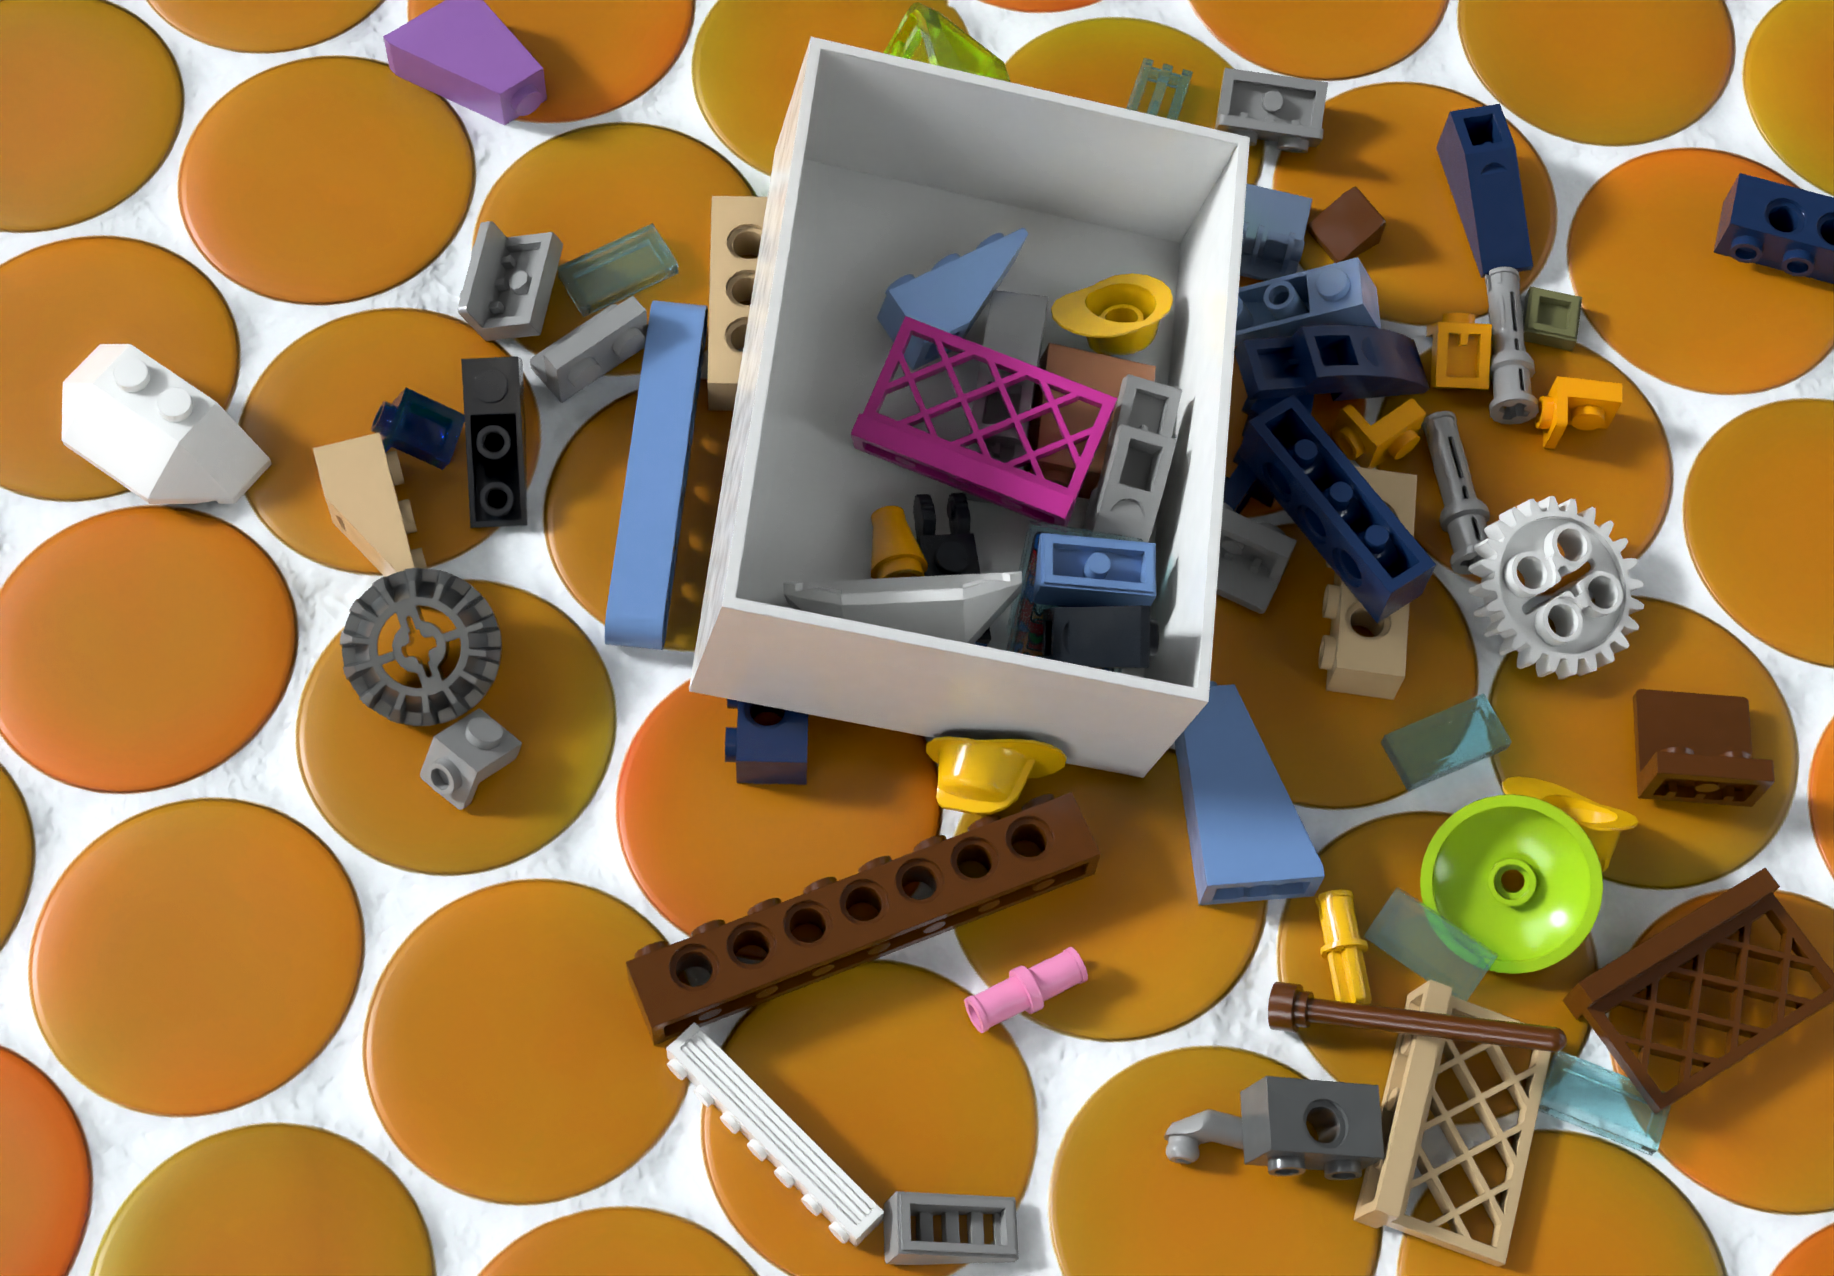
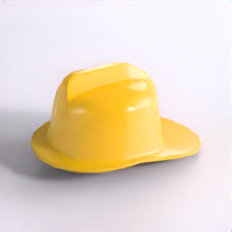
[1051,273,1173,356]
[926,736,1066,815]
[1501,776,1638,873]

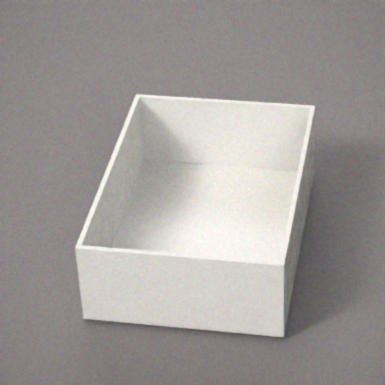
[689,37,1250,778]

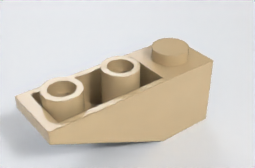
[313,432,427,577]

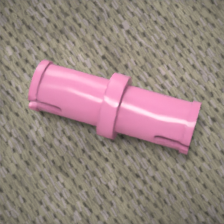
[964,947,1088,1033]

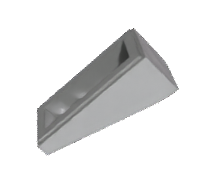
[883,1191,1019,1265]

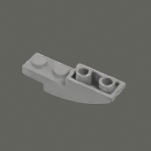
[962,290,1048,503]
[1081,374,1182,542]

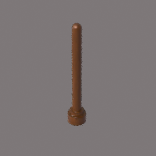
[1268,982,1567,1052]

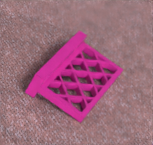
[851,316,1117,531]

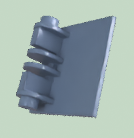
[1240,184,1312,281]

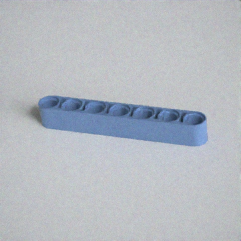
[605,300,708,650]

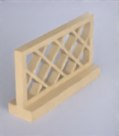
[1353,979,1551,1267]

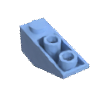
[877,228,1028,370]
[1235,257,1381,346]

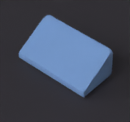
[1033,533,1156,607]

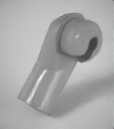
[1164,1109,1244,1164]

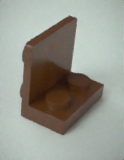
[1633,689,1775,807]

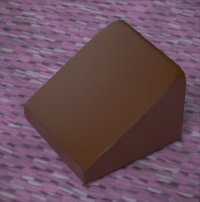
[1306,186,1386,263]

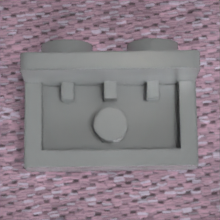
[1215,68,1328,153]
[458,221,563,341]
[530,295,648,403]
[1217,502,1297,614]

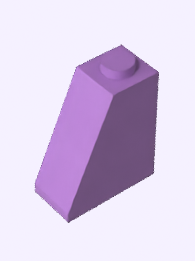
[383,0,547,125]

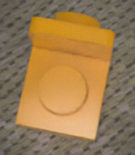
[1426,313,1492,391]
[1535,376,1622,449]

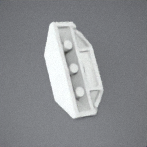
[61,344,272,504]
[783,571,1022,644]

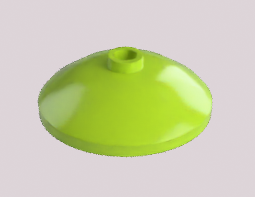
[1420,794,1603,974]

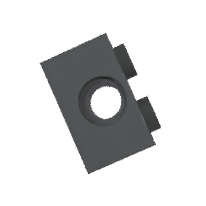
[1240,1076,1385,1180]

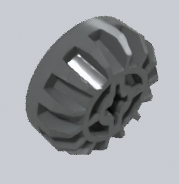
[340,568,502,726]

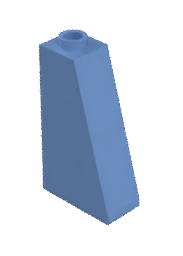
[1174,681,1325,905]

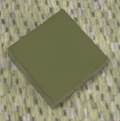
[1523,286,1582,351]

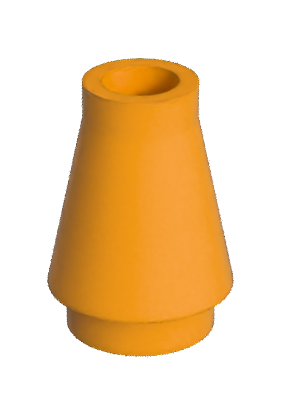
[871,506,928,579]

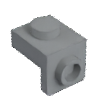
[420,708,522,810]

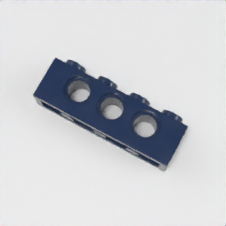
[1714,173,1834,284]
[1239,394,1436,623]
[725,699,808,785]

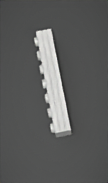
[666,1022,884,1247]

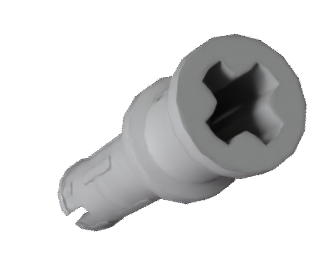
[1485,266,1539,424]
[1421,411,1490,575]

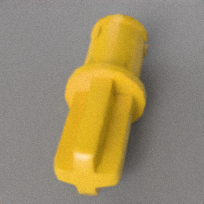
[1315,889,1372,1005]

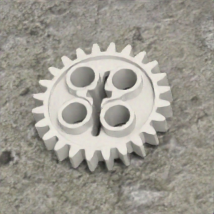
[1468,496,1644,680]

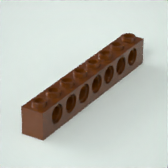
[626,792,1101,1045]

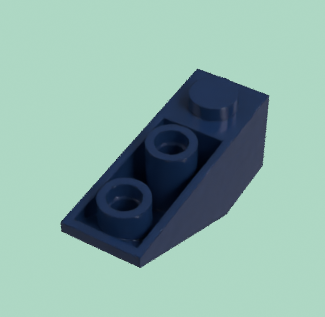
[1436,104,1533,278]

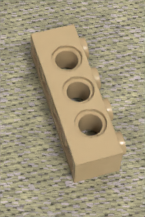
[707,196,768,411]
[1318,466,1417,700]

